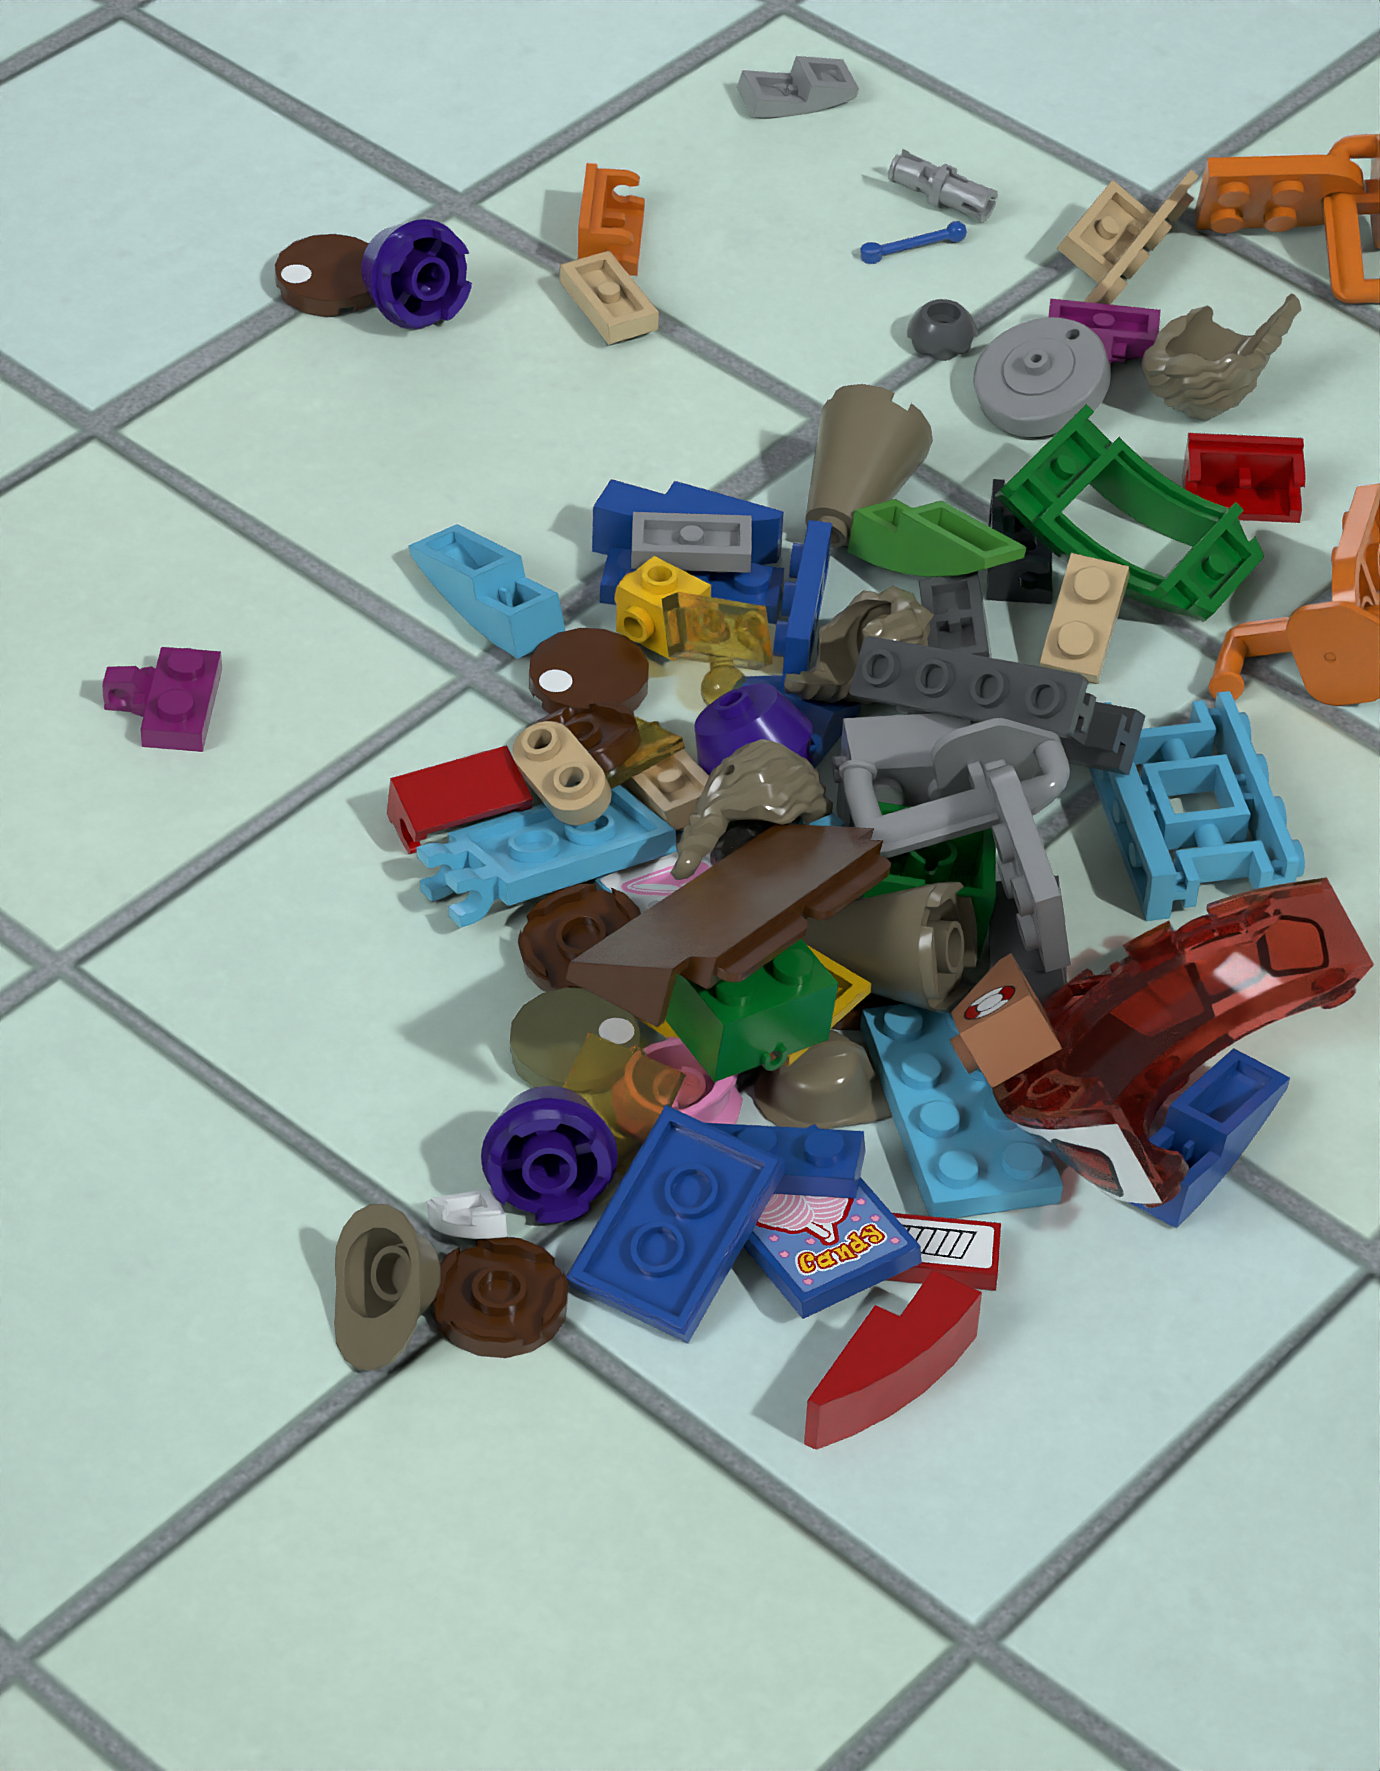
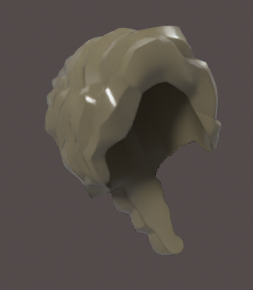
[1142,293,1301,420]
[784,586,934,705]
[670,739,833,880]

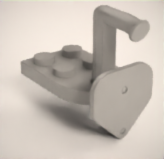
[839,718,1071,972]

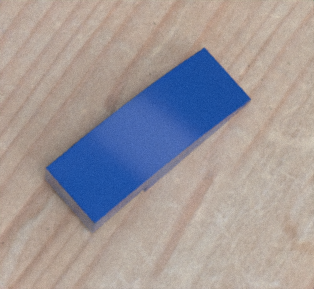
[592,479,784,565]
[1129,1048,1290,1229]

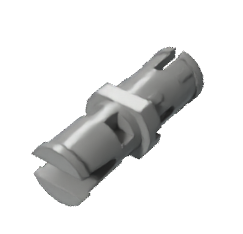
[888,149,998,223]

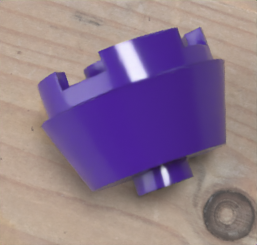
[361,219,472,329]
[694,683,815,776]
[481,1086,618,1223]

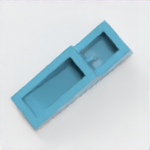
[408,524,566,659]

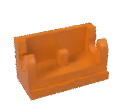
[578,163,645,276]

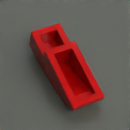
[804,1270,982,1450]

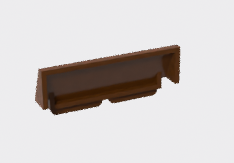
[566,824,891,1027]

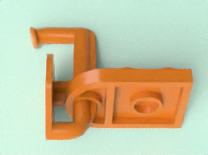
[1195,134,1380,304]
[1208,483,1380,706]

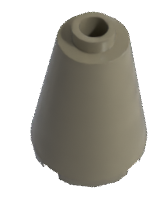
[805,384,933,548]
[801,881,977,1013]

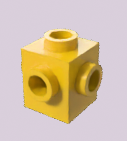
[614,556,711,661]

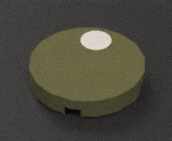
[510,987,640,1097]

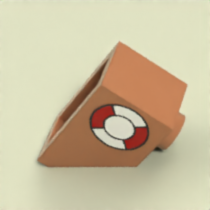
[950,953,1062,1088]

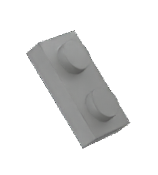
[631,512,752,573]

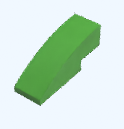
[848,499,1026,577]

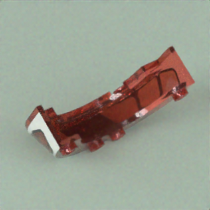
[992,877,1374,1208]

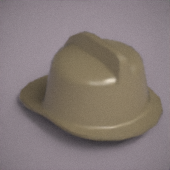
[754,1030,892,1129]
[334,1204,441,1371]

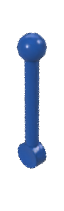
[860,221,967,264]

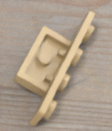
[1057,170,1199,304]

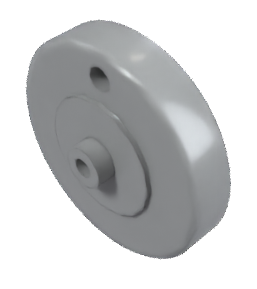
[973,317,1111,437]

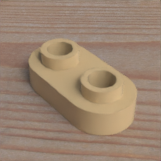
[512,721,612,825]

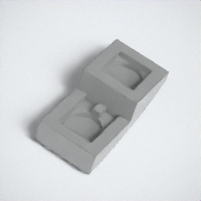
[737,56,859,118]

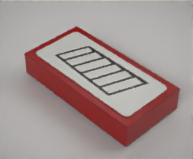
[887,1213,1001,1291]

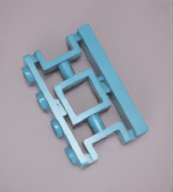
[1088,691,1305,921]

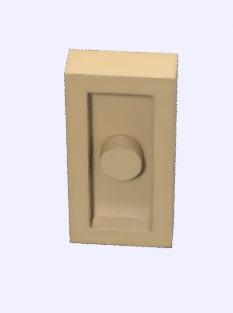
[560,251,659,344]
[1039,553,1130,684]
[620,740,709,830]

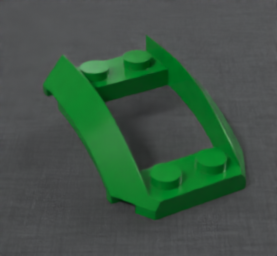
[994,404,1264,622]

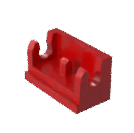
[1182,433,1306,523]
[387,745,533,854]

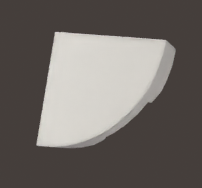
[426,1189,508,1239]

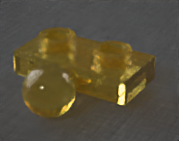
[662,592,773,706]

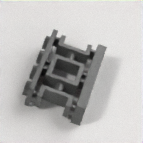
[849,636,1146,775]

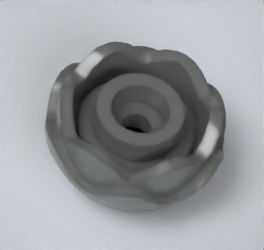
[907,299,977,361]

